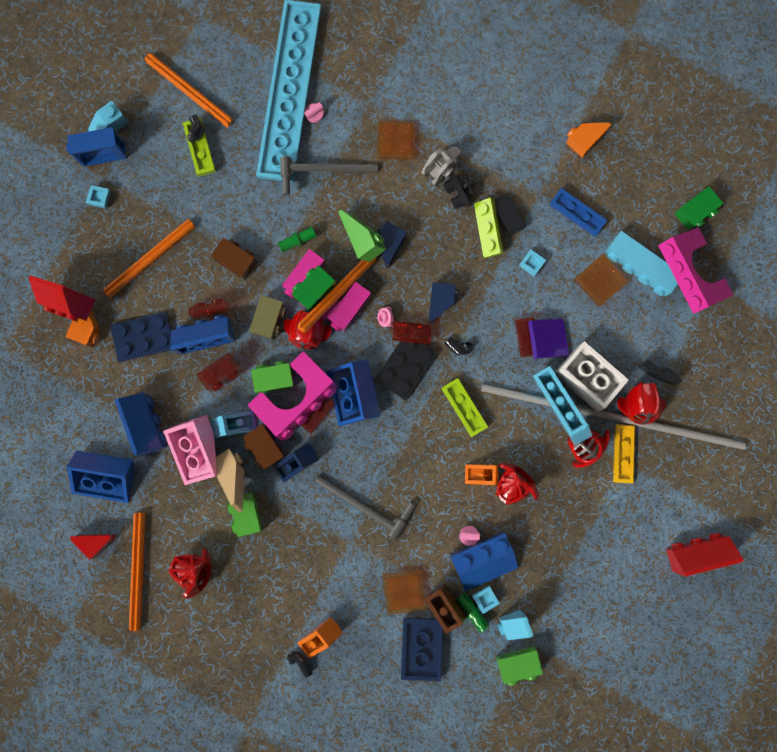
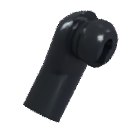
[187,115,204,143]
[444,337,473,355]
[287,651,313,678]

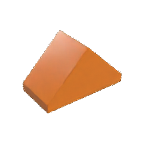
[465,465,498,485]

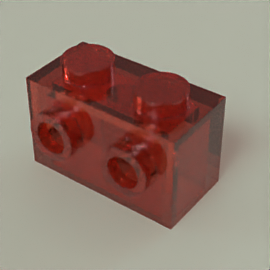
[196,352,243,392]

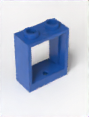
[66,127,127,167]

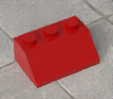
[28,275,95,322]
[666,532,744,577]

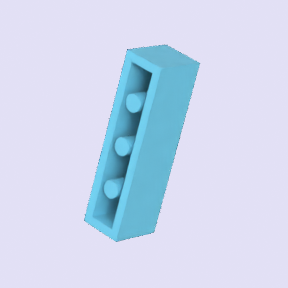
[604,231,678,296]
[533,366,592,445]

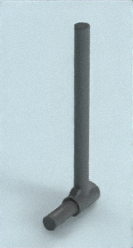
[280,156,378,196]
[315,475,416,540]

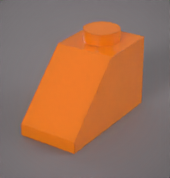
[566,123,611,157]
[65,310,100,347]
[297,617,343,658]

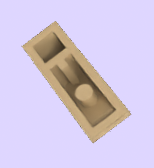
[216,449,245,513]

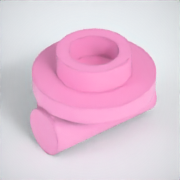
[304,102,324,123]
[377,307,395,327]
[459,526,480,546]

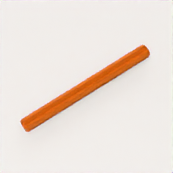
[145,53,233,127]
[103,219,195,298]
[298,257,377,333]
[129,512,146,631]

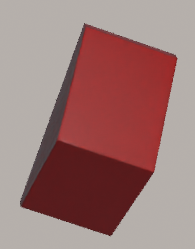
[70,534,116,560]

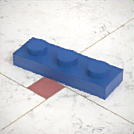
[549,188,607,237]

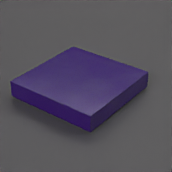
[528,318,569,359]

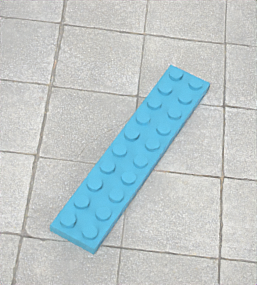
[256,0,321,183]

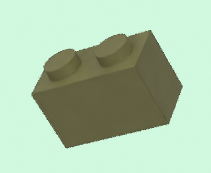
[249,295,286,340]

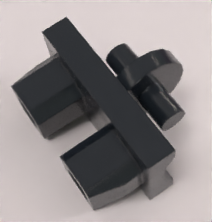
[443,173,477,209]

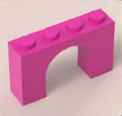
[658,228,734,314]
[282,249,371,332]
[248,351,338,441]

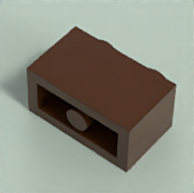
[211,237,257,280]
[243,424,286,470]
[424,584,467,634]

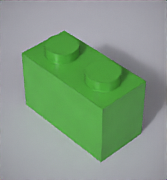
[251,361,295,394]
[227,492,263,537]
[496,647,543,685]

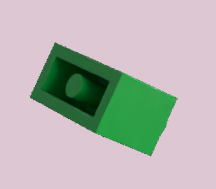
[674,186,724,231]
[292,265,336,312]

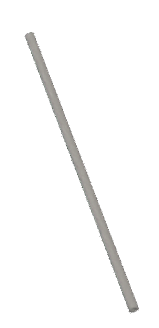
[481,384,746,450]

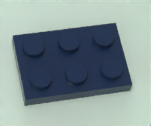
[111,312,171,362]
[401,617,442,681]

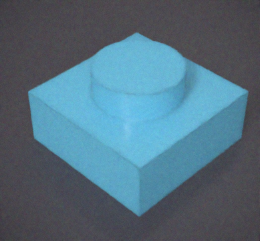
[86,185,111,209]
[519,250,546,276]
[472,585,500,614]

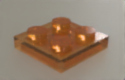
[377,121,415,160]
[573,254,628,308]
[382,570,426,615]

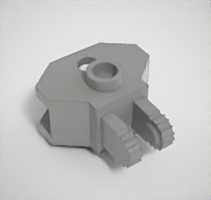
[421,146,461,186]

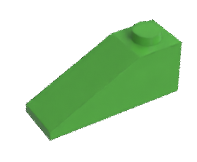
[338,210,386,262]

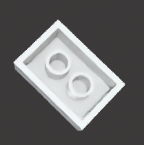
[555,341,628,412]

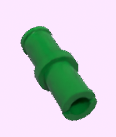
[278,226,317,253]
[456,592,489,633]

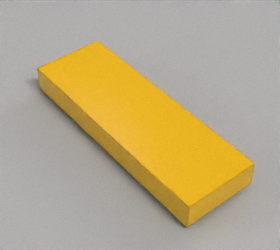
[613,424,635,483]

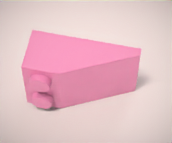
[163,415,217,485]

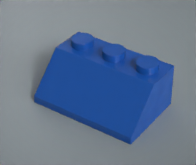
[170,315,235,355]
[327,360,381,426]
[114,393,167,456]
[67,450,135,503]
[450,532,518,591]

